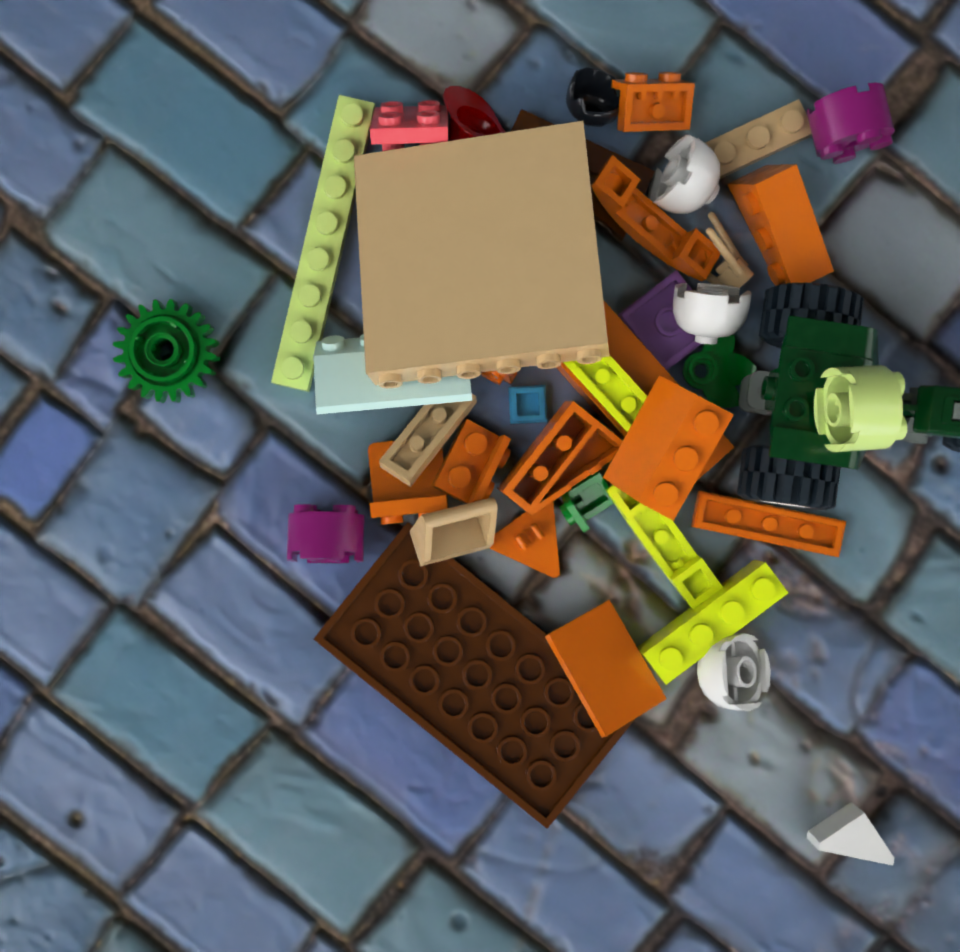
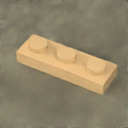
[705,99,812,179]
[379,394,477,487]

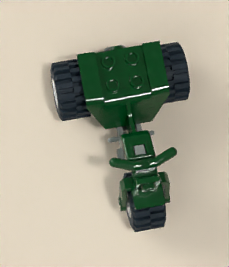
[736,283,960,510]

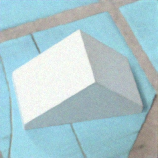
[807,802,895,866]

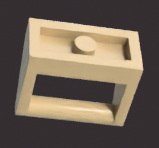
[409,497,498,566]

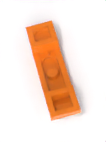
[591,155,721,281]

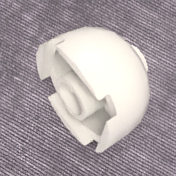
[648,135,720,214]
[673,283,752,345]
[697,633,771,711]

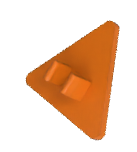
[490,502,560,578]

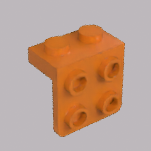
[368,441,449,525]

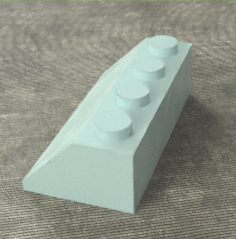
[313,334,472,414]

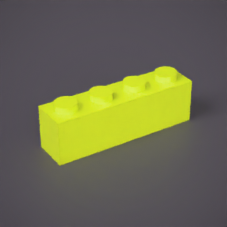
[637,560,788,685]

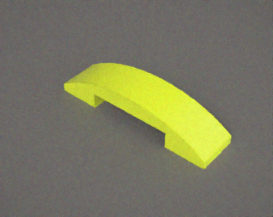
[606,485,723,610]

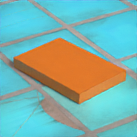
[545,599,667,738]

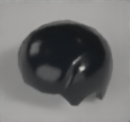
[566,67,620,127]

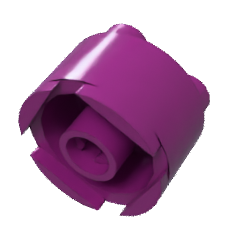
[806,82,895,164]
[287,504,364,563]

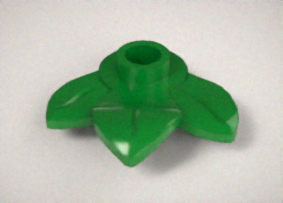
[682,335,757,408]

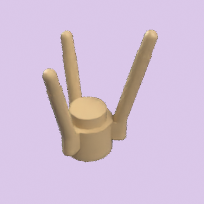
[706,212,754,288]

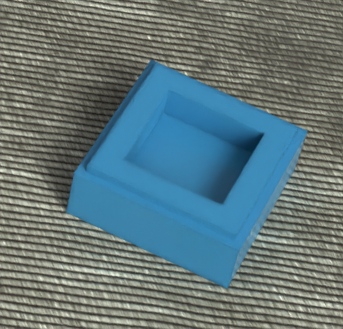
[508,385,548,425]

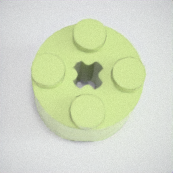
[814,365,907,452]

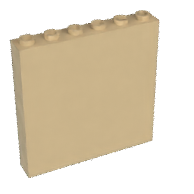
[354,121,610,388]

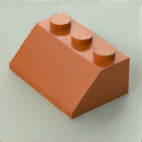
[603,375,734,521]

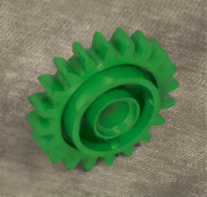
[113,299,220,403]

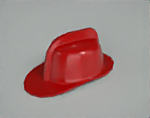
[443,86,506,141]

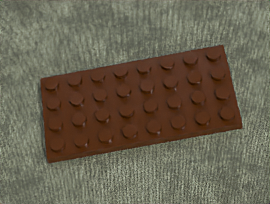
[313,522,635,829]

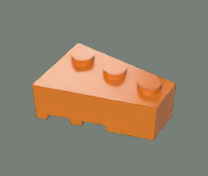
[727,164,834,286]
[497,401,623,515]

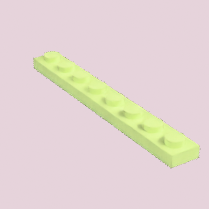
[271,95,376,392]

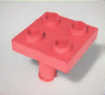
[370,100,449,151]

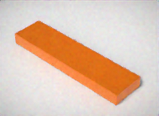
[691,491,846,557]

